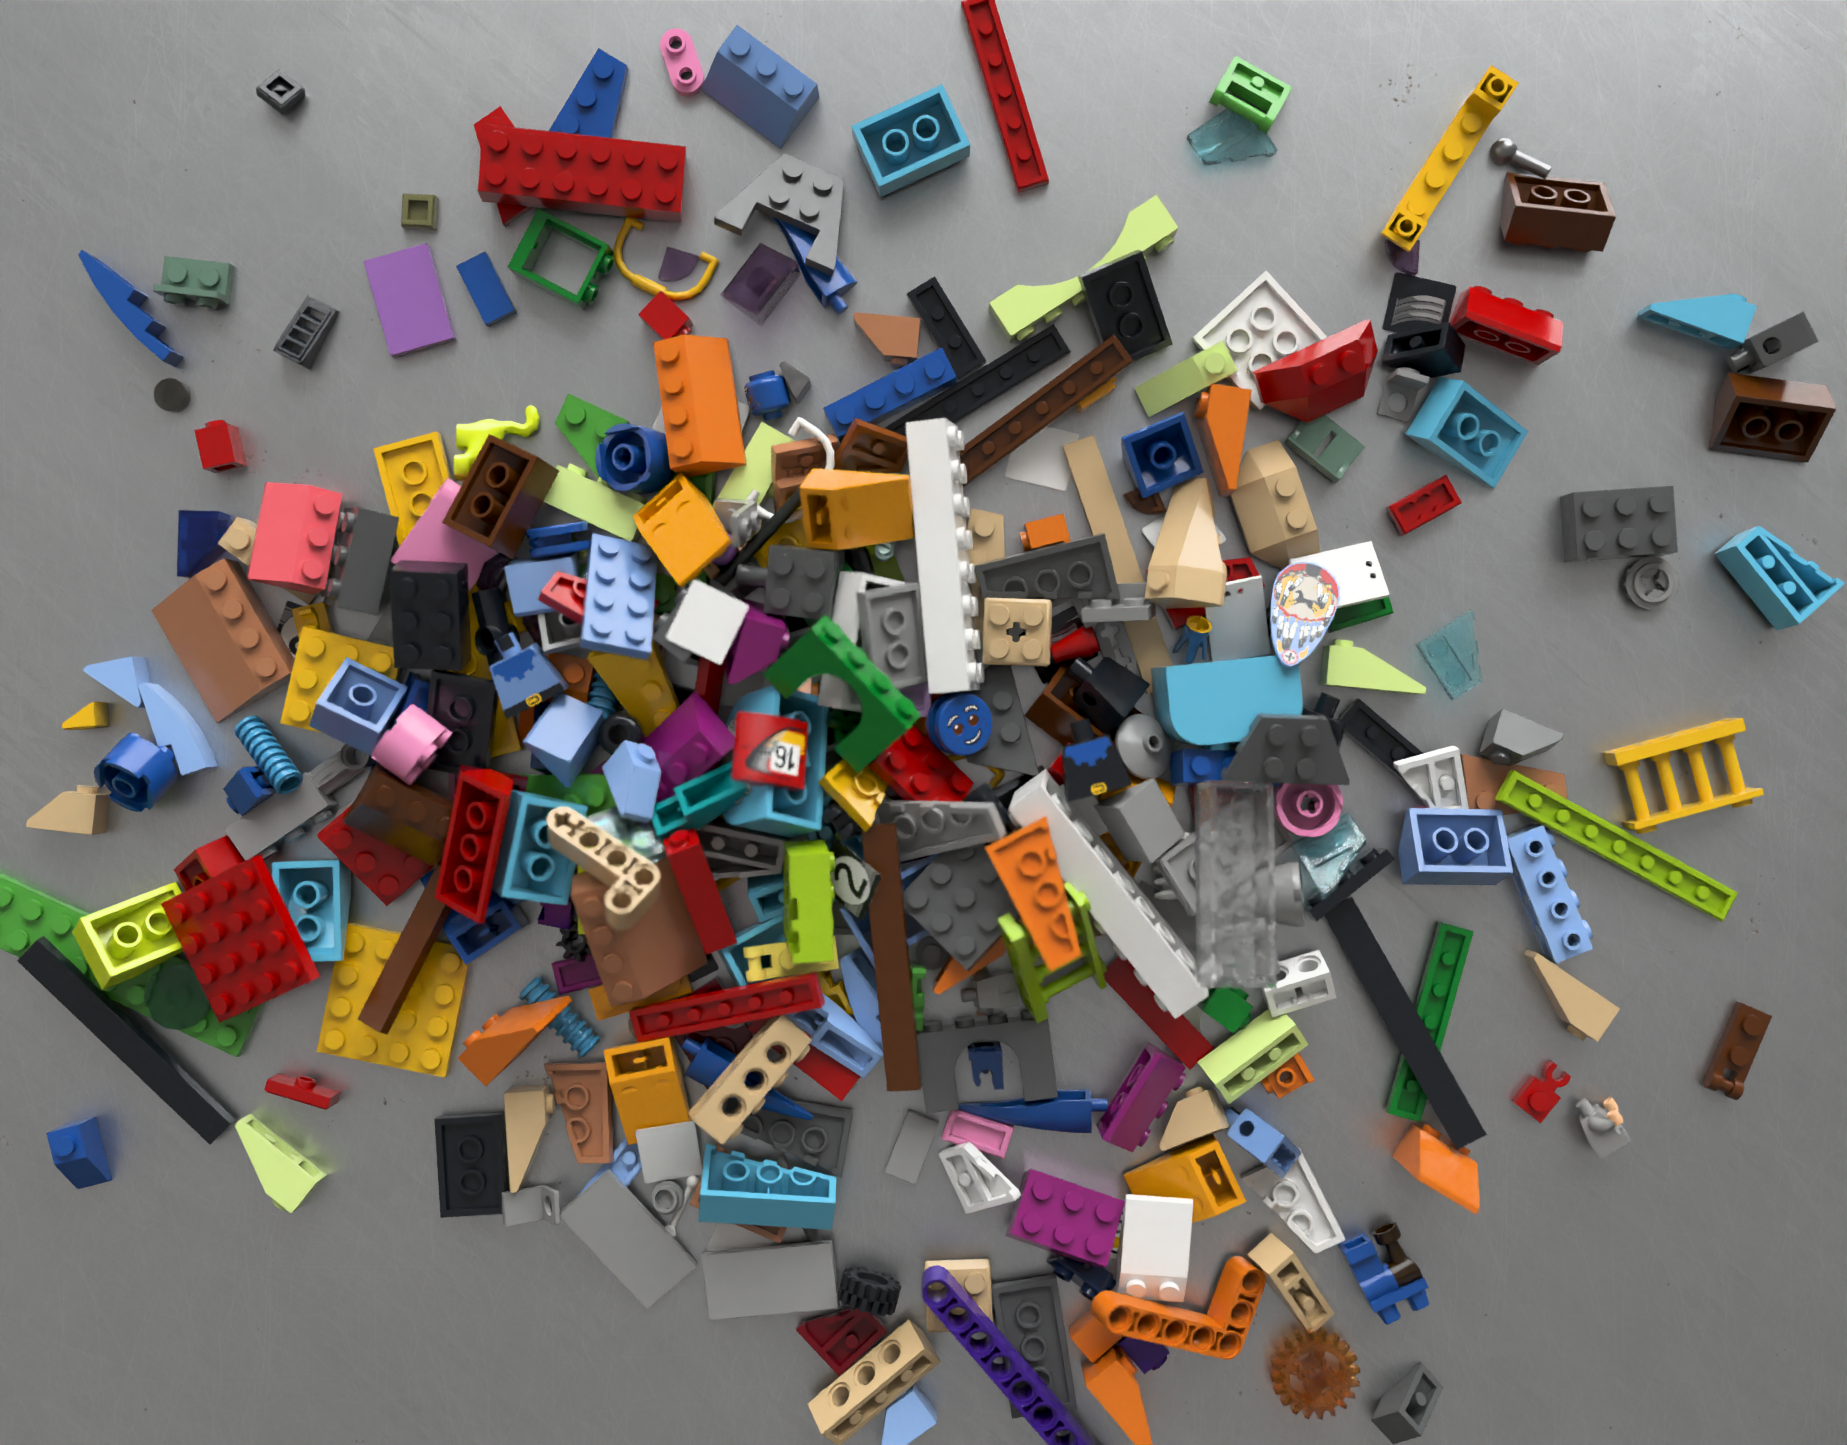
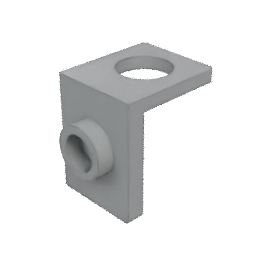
[1377,367,1430,423]
[502,1185,560,1226]

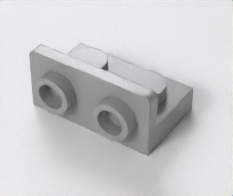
[1081,582,1156,622]

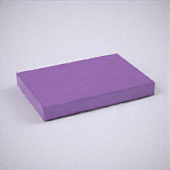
[364,243,456,358]

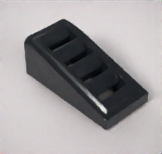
[273,295,339,369]

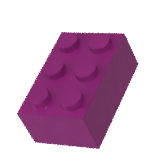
[1005,1169,1125,1268]

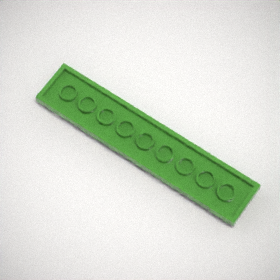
[0,873,266,1057]

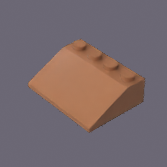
[151,558,295,723]
[571,851,708,1007]

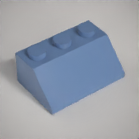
[701,25,819,149]
[1398,808,1513,885]

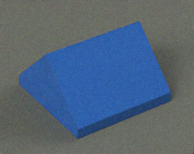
[1121,412,1204,499]

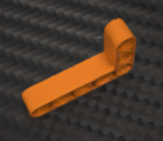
[1091,1256,1266,1360]

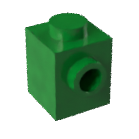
[1197,982,1253,1033]

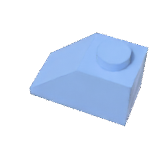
[602,740,661,823]
[880,1383,937,1445]

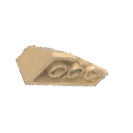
[1145,478,1227,609]

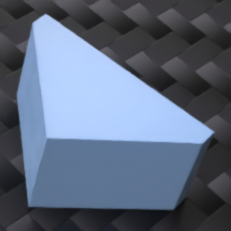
[83,656,151,708]

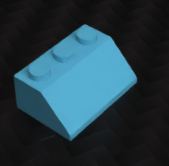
[491,790,588,906]

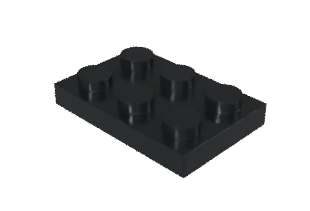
[1078,250,1172,361]
[426,670,499,775]
[434,1112,508,1218]

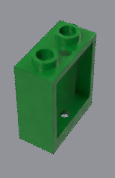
[508,208,614,311]

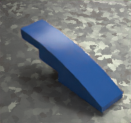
[78,250,184,367]

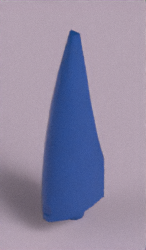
[771,216,857,315]
[681,1036,814,1120]
[959,1090,1108,1133]

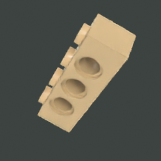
[688,1015,812,1145]
[807,1320,941,1445]

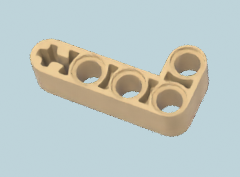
[547,807,660,930]

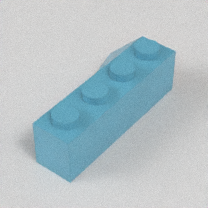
[698,1143,836,1230]

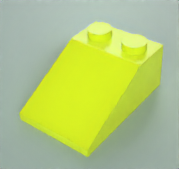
[72,882,184,990]

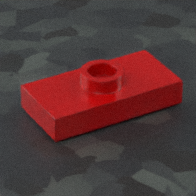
[1386,475,1462,536]
[264,1073,341,1110]

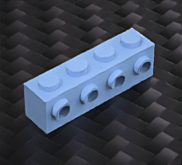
[1506,824,1593,964]

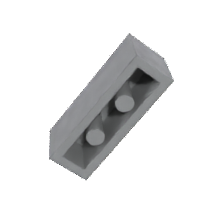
[224,772,338,861]

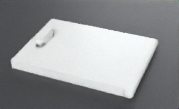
[1288,541,1390,609]
[1204,575,1271,662]

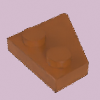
[833,418,908,474]

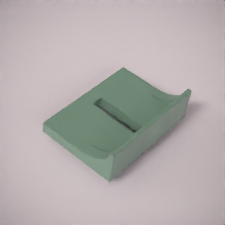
[1284,415,1365,483]

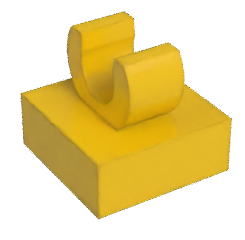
[292,602,335,638]

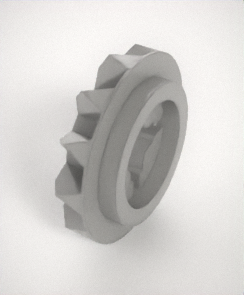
[1623,557,1679,610]

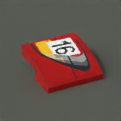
[731,712,808,791]

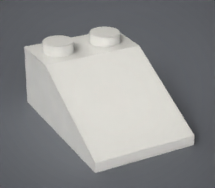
[1115,1194,1193,1302]

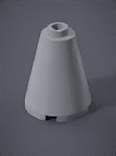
[1214,861,1305,927]

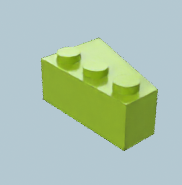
[783,840,835,964]

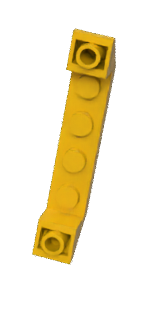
[1381,65,1519,252]

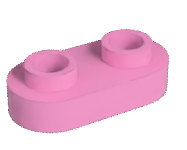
[660,29,705,97]

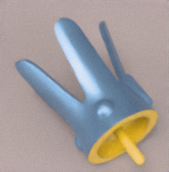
[1172,616,1212,664]

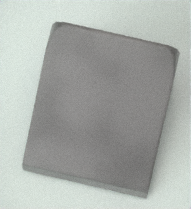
[779,361,811,404]

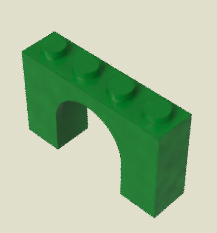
[763,615,921,773]

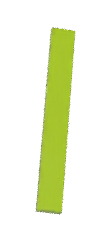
[1495,770,1738,922]

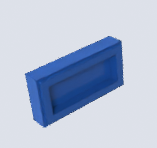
[456,251,517,327]

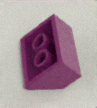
[725,598,790,684]
[643,692,735,804]
[1096,1042,1186,1152]

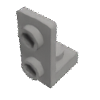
[714,498,761,548]

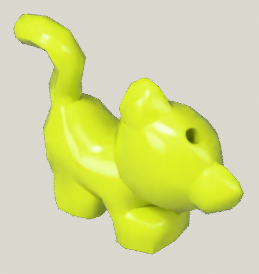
[454,405,540,481]

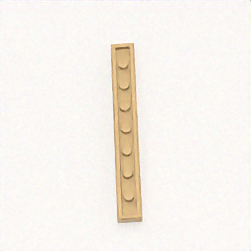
[1062,435,1173,694]

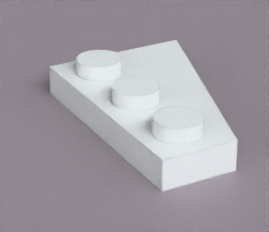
[1240,1148,1346,1254]

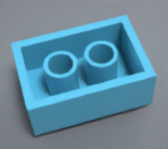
[851,84,970,198]

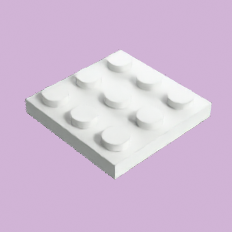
[1192,271,1327,412]

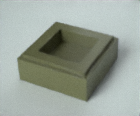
[401,194,438,231]

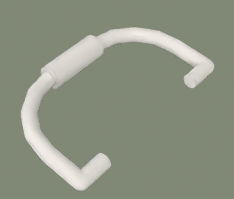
[747,418,835,523]

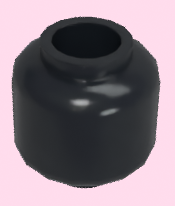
[598,713,645,755]

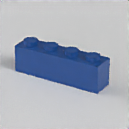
[823,347,957,443]

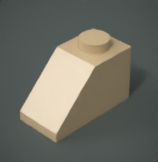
[26,785,110,835]
[1159,1086,1230,1151]

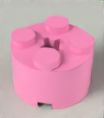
[371,704,453,786]
[1269,783,1343,837]

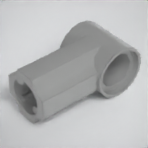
[309,744,375,795]

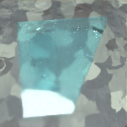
[1415,610,1482,700]
[586,806,666,863]

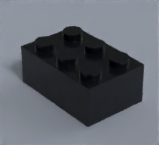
[389,560,471,671]

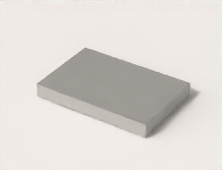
[856,582,928,689]

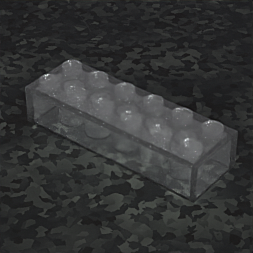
[1195,780,1277,989]

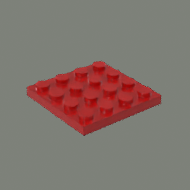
[161,854,320,1023]

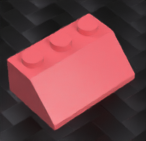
[247,482,342,595]

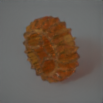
[1270,1327,1360,1420]

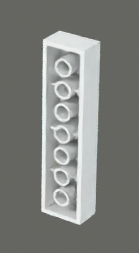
[906,418,985,694]
[1009,769,1208,1019]

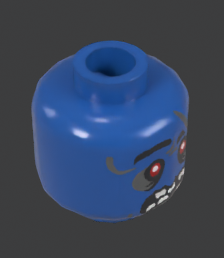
[744,370,791,421]

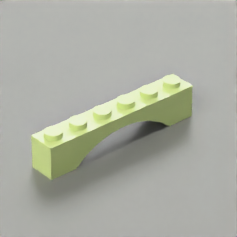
[988,195,1178,343]

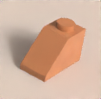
[854,312,921,368]

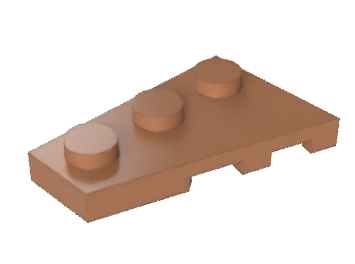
[1460,754,1568,815]
[544,1062,614,1164]

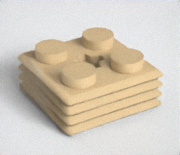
[982,598,1052,667]
[925,1259,993,1333]

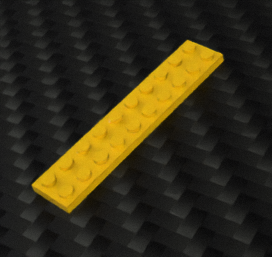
[373,431,524,758]

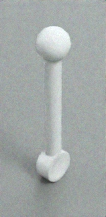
[664,1175,699,1237]

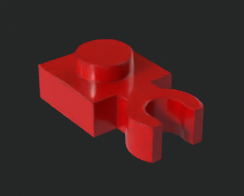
[1511,1061,1571,1123]

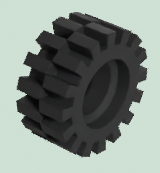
[837,1267,901,1316]

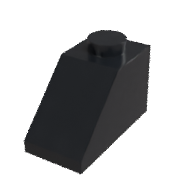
[1383,322,1466,378]

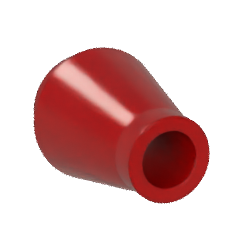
[1050,626,1101,664]

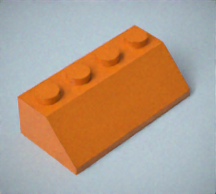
[653,335,747,478]

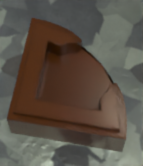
[1122,489,1166,515]

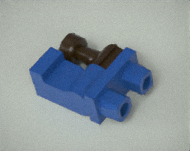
[1338,1222,1429,1325]

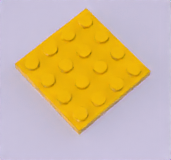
[317,922,471,1078]

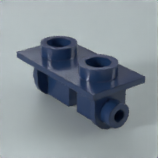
[1047,1255,1116,1301]

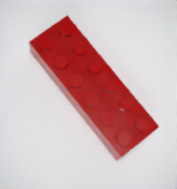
[478,124,686,223]

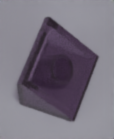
[720,243,801,326]

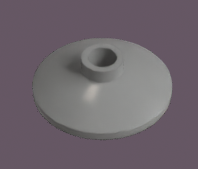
[1115,714,1171,779]

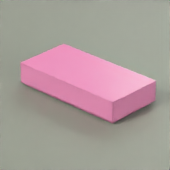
[941,1109,1014,1159]

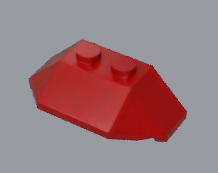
[1252,319,1378,423]

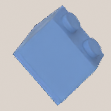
[309,657,408,756]

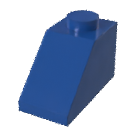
[223,766,277,816]
[46,1117,112,1189]

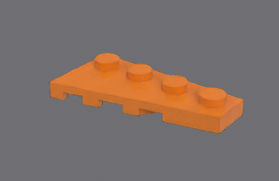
[985,816,1081,972]

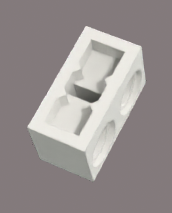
[1258,950,1337,1018]

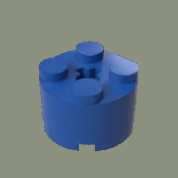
[595,423,673,494]
[94,732,177,812]

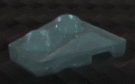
[1186,98,1278,166]
[1292,812,1367,899]

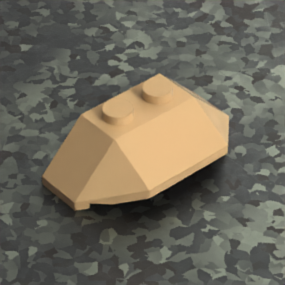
[1230,440,1320,570]

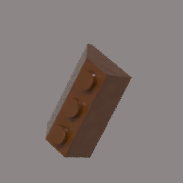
[1500,172,1616,252]
[1709,373,1836,462]
[442,434,559,559]
[1024,660,1143,749]
[343,764,454,866]

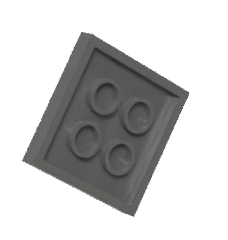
[903,843,1020,971]

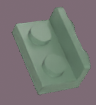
[153,256,234,309]

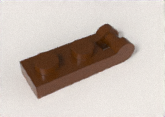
[1703,1001,1772,1100]

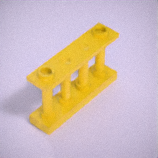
[1603,718,1764,834]

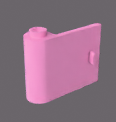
[390,478,497,591]

